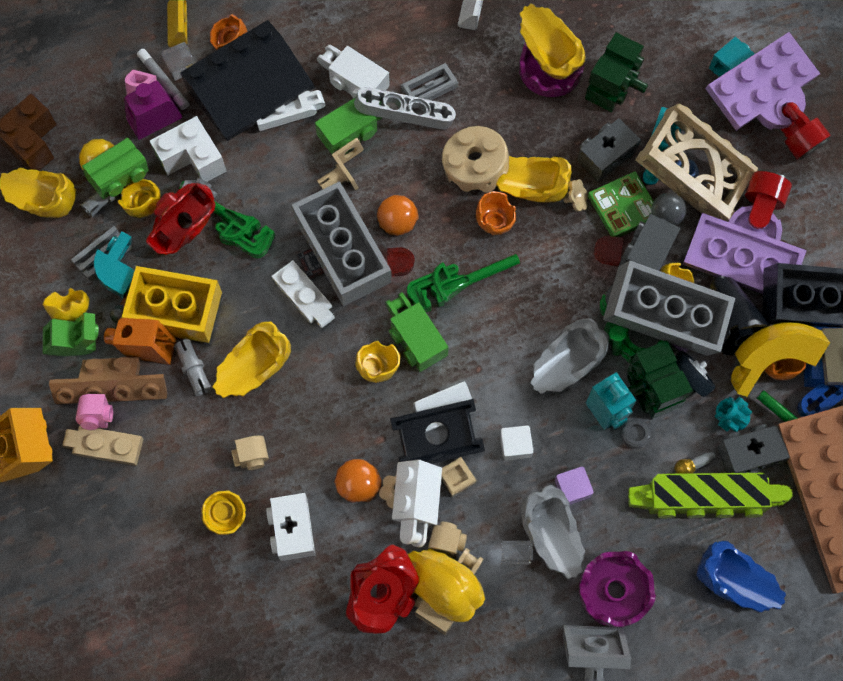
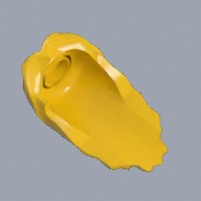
[520,4,585,80]
[496,156,572,202]
[0,167,76,218]
[213,321,291,398]
[408,548,485,622]

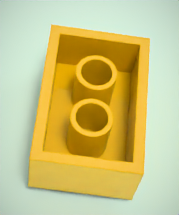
[122,266,222,343]

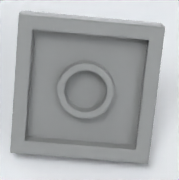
[563,625,631,681]

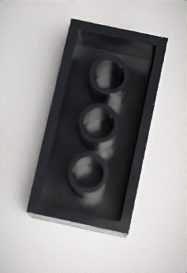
[762,263,843,327]

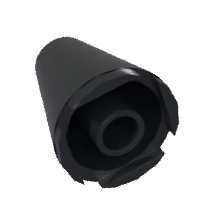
[708,276,770,355]

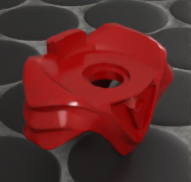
[146,183,215,254]
[345,545,419,634]

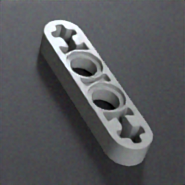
[354,87,456,130]

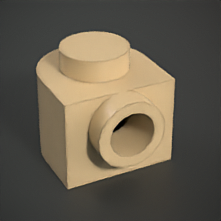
[231,436,269,470]
[428,522,467,559]

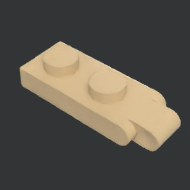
[62,426,143,466]

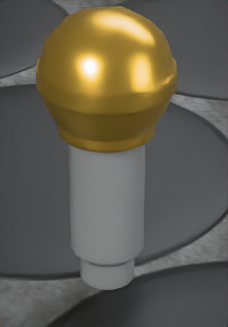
[674,452,716,474]

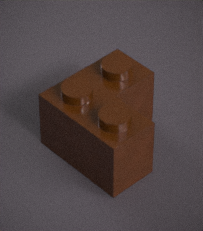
[0,94,57,171]

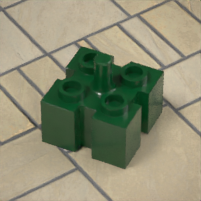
[585,32,648,113]
[626,340,693,419]

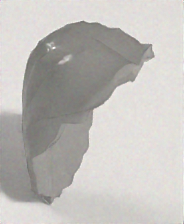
[530,318,609,394]
[520,485,585,580]

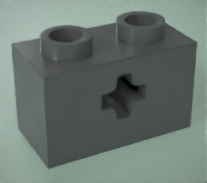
[577,118,641,182]
[717,424,790,473]

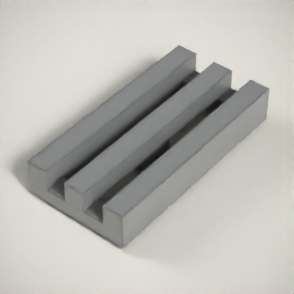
[401,63,458,109]
[71,226,133,281]

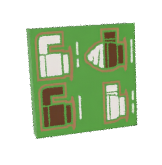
[588,171,654,240]

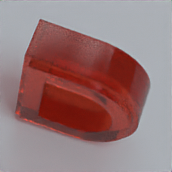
[594,236,624,266]
[387,247,415,277]

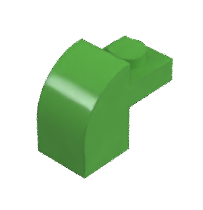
[43,312,99,356]

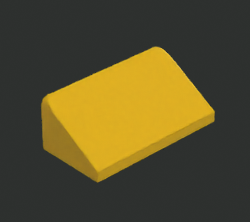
[167,0,187,47]

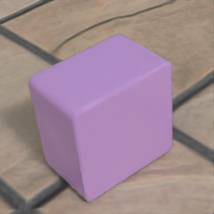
[555,467,594,505]

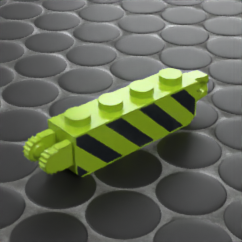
[628,473,793,519]

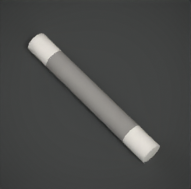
[137,49,189,110]

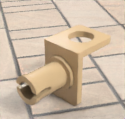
[317,138,364,190]

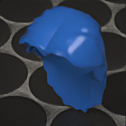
[697,541,786,613]

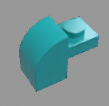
[94,231,135,298]

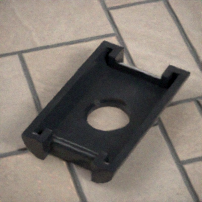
[390,399,485,464]

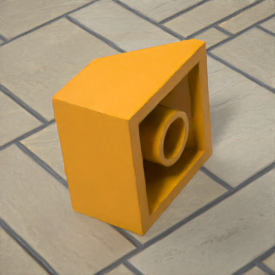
[0,408,53,483]

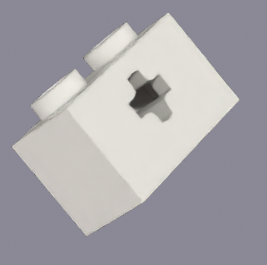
[266,493,315,561]

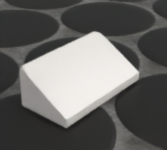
[458,0,483,30]
[413,381,476,433]

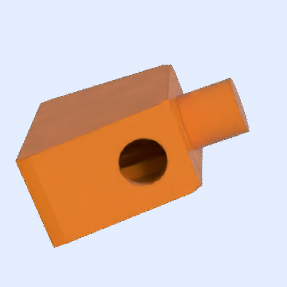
[104,318,177,365]

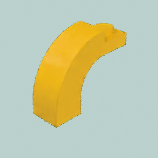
[731,322,830,397]

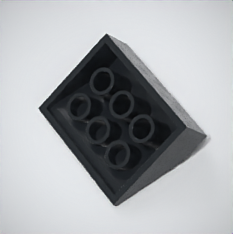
[180,20,315,141]

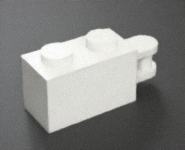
[317,45,390,100]
[392,460,442,548]

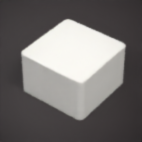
[500,425,533,461]

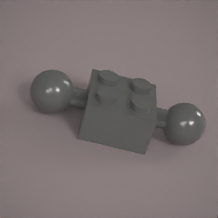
[606,193,686,304]

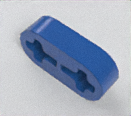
[797,383,843,417]

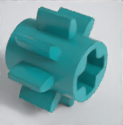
[714,396,752,432]

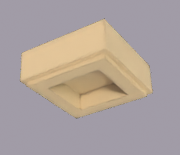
[441,457,476,497]

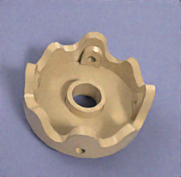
[442,126,509,193]

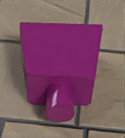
[124,81,183,140]

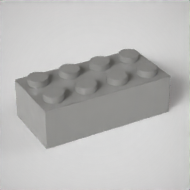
[291,181,392,307]
[603,261,735,356]

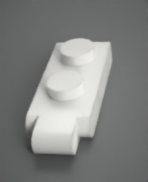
[257,90,325,131]
[272,260,335,328]

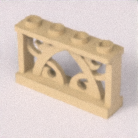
[635,104,758,221]

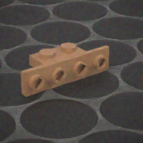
[49,357,168,404]

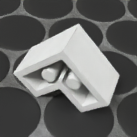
[150,116,227,182]

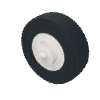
[675,351,715,397]

